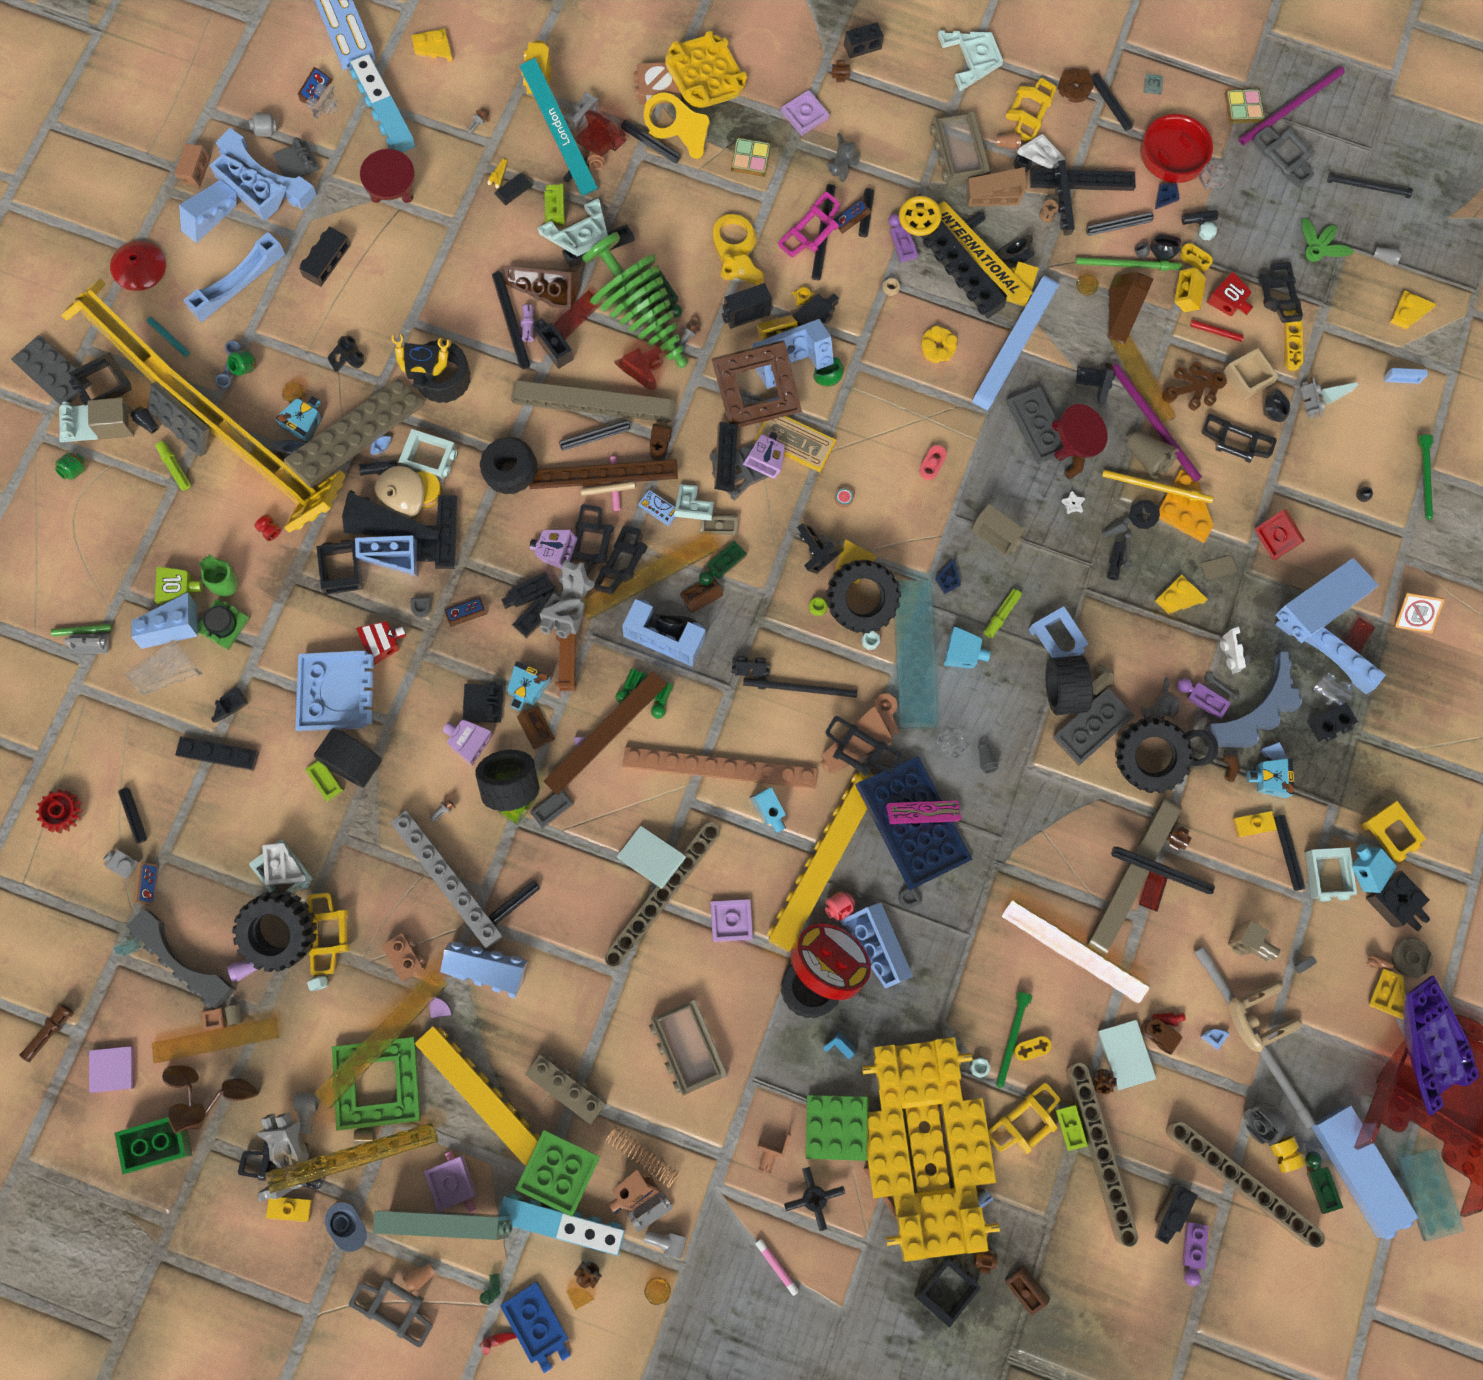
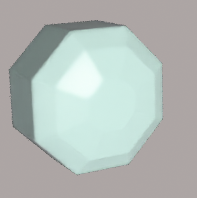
[1199,222,1217,240]
[861,631,880,650]
[307,976,329,991]
[969,1057,991,1078]

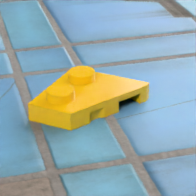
[411,28,453,61]
[1390,290,1436,329]
[1155,575,1208,614]
[1369,968,1406,1020]

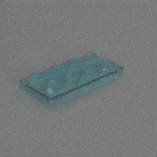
[1396,1148,1465,1242]

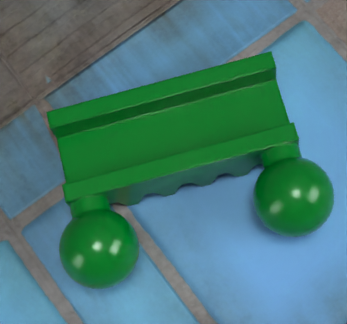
[615,668,673,719]

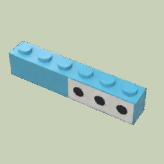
[349,53,415,152]
[499,1193,625,1256]

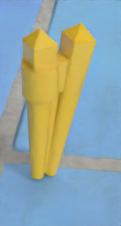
[487,158,508,189]

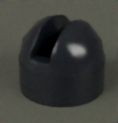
[1356,486,1373,502]

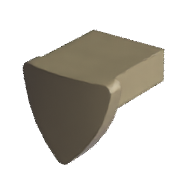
[1092,665,1114,698]

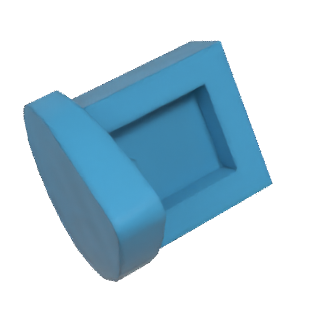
[823,1032,857,1059]

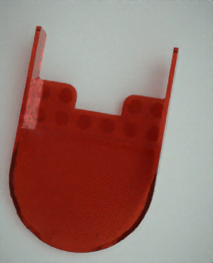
[1354,1014,1483,1218]

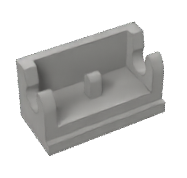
[563,92,599,133]

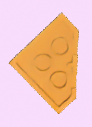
[1159,470,1214,543]

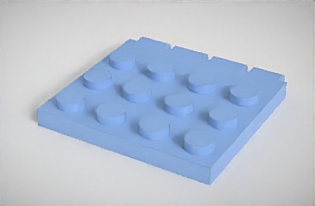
[295,651,374,731]

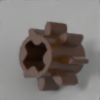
[832,60,850,83]
[1167,826,1192,851]
[1091,1069,1117,1094]
[974,1247,997,1274]
[574,1261,602,1289]

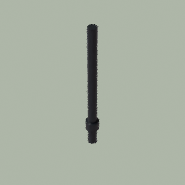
[743,678,857,698]

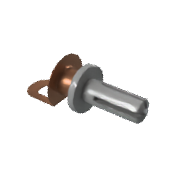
[467,109,489,133]
[679,317,699,348]
[430,790,456,822]

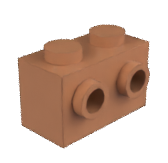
[381,933,425,982]

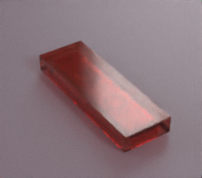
[553,290,602,340]

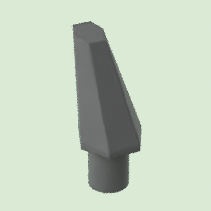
[1102,517,1130,537]

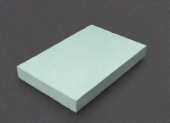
[617,826,686,889]
[1097,1020,1156,1091]

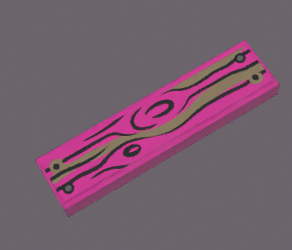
[886,801,962,824]

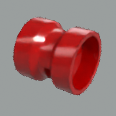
[254,515,282,541]

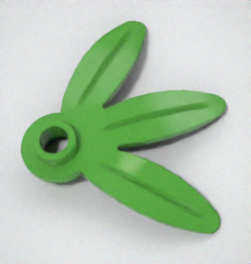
[1301,218,1353,262]

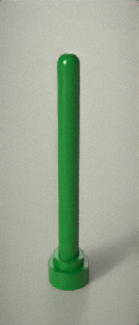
[1418,434,1434,520]
[996,991,1033,1088]

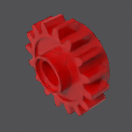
[36,789,83,834]

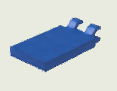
[500,1282,571,1373]

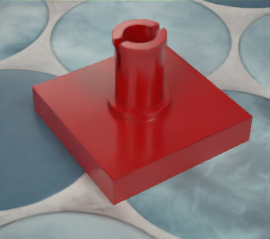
[1254,509,1305,561]

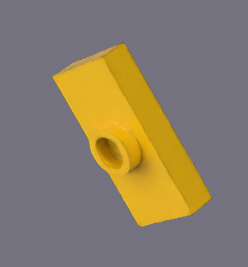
[1233,811,1277,838]
[266,1197,312,1222]

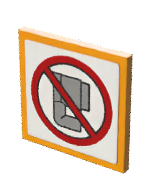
[1395,592,1444,633]

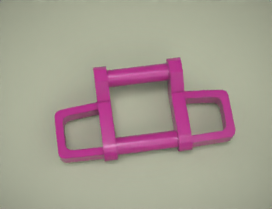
[778,192,840,258]

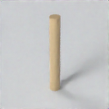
[580,481,636,496]

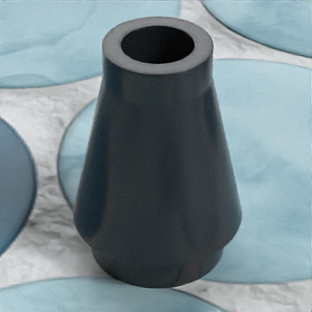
[130,406,159,434]

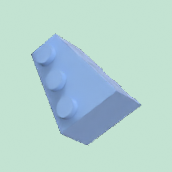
[179,180,237,243]
[355,536,418,577]
[131,593,198,649]

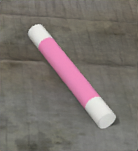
[755,1238,800,1296]

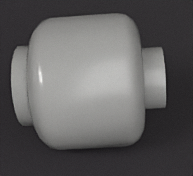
[249,112,276,137]

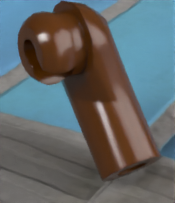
[1064,455,1085,479]
[1223,753,1240,782]

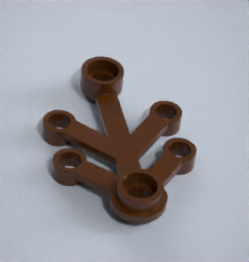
[1162,362,1227,411]

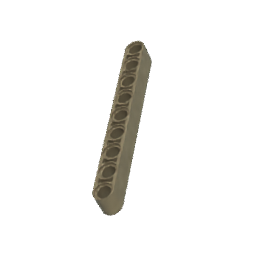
[511,381,675,423]
[1086,797,1182,956]
[605,822,720,969]
[1066,1063,1138,1247]
[1166,1122,1325,1248]

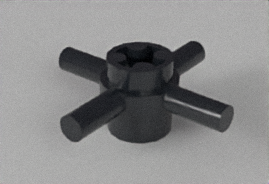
[784,1166,846,1231]

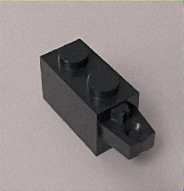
[792,293,839,327]
[533,318,574,369]
[1155,1184,1198,1244]

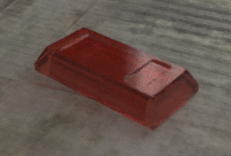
[1344,617,1376,654]
[1139,872,1168,912]

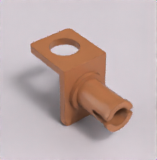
[757,1130,791,1174]

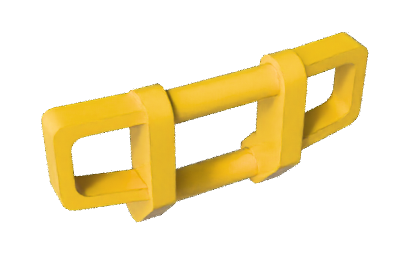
[1006,78,1057,143]
[307,893,350,976]
[988,1083,1060,1155]

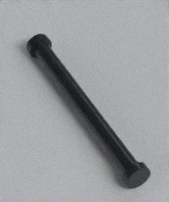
[1327,172,1413,199]

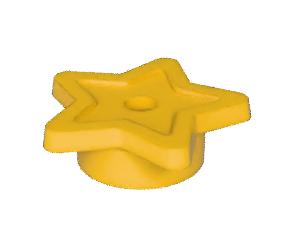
[792,285,815,306]

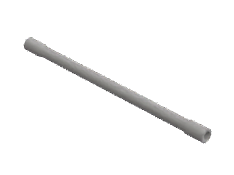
[1194,946,1317,1129]

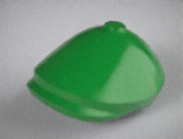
[813,357,844,387]

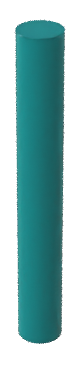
[146,317,190,357]

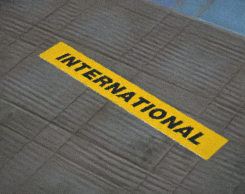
[938,201,1033,304]

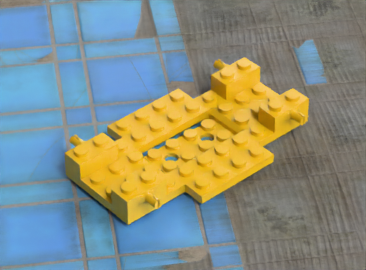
[862,1037,1000,1262]

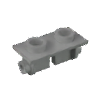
[1301,378,1325,418]
[65,634,109,654]
[627,1191,673,1232]

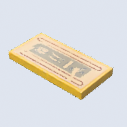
[754,416,837,473]

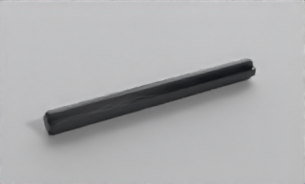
[811,184,836,281]
[492,271,530,370]
[1111,846,1215,894]

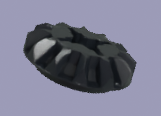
[1129,500,1160,529]

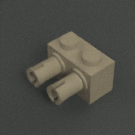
[1228,920,1280,962]

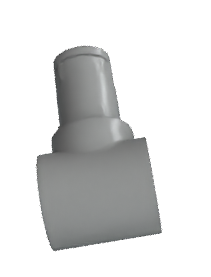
[294,1092,319,1134]
[643,1230,687,1259]

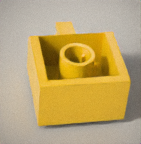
[522,40,552,94]

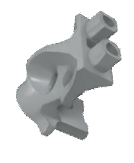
[540,560,595,639]
[257,1112,309,1202]

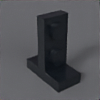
[797,523,844,574]

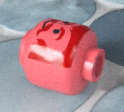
[825,891,855,921]

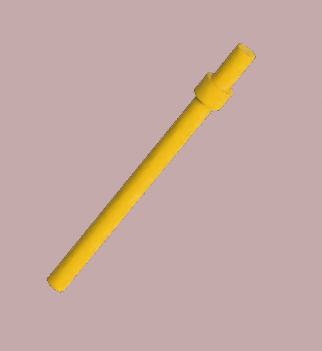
[1102,470,1214,504]

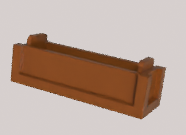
[555,633,576,691]

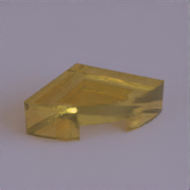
[566,1288,594,1310]

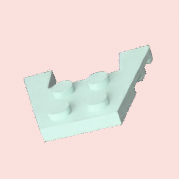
[937,31,1003,91]
[537,199,608,256]

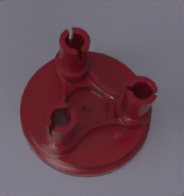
[360,149,415,203]
[1052,404,1108,461]

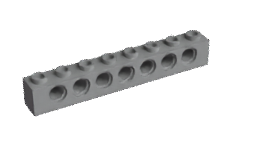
[390,811,504,950]

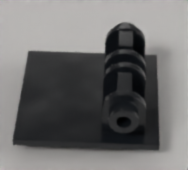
[462,682,503,723]

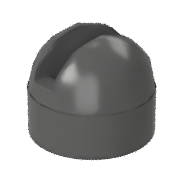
[1134,242,1150,258]

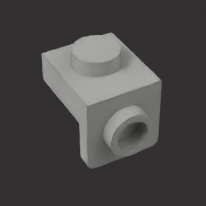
[103,847,138,879]

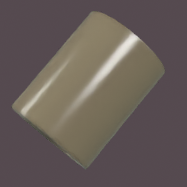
[225,1004,243,1026]
[354,1130,375,1145]

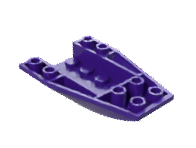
[1404,976,1479,1115]

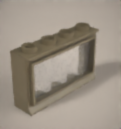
[930,111,991,188]
[649,999,728,1096]

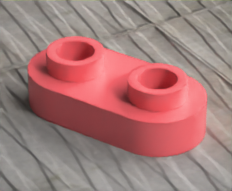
[919,445,947,480]

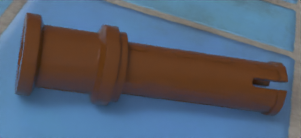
[19,1003,74,1063]

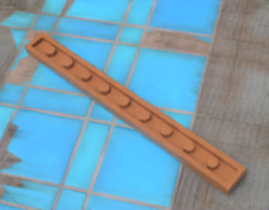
[622,747,817,789]

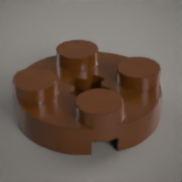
[1058,69,1094,103]

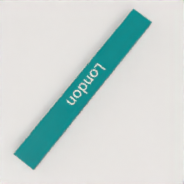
[519,58,598,197]

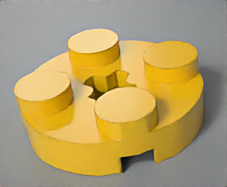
[920,326,957,363]

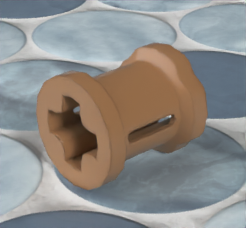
[1039,199,1059,223]

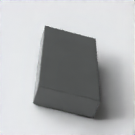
[530,791,574,829]

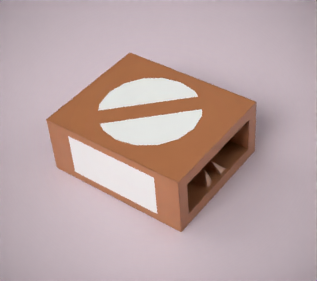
[634,63,681,105]

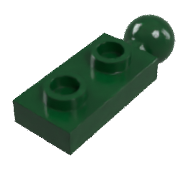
[647,270,683,318]
[699,541,747,586]
[1305,1151,1343,1214]

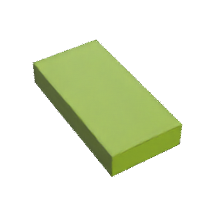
[305,761,344,802]

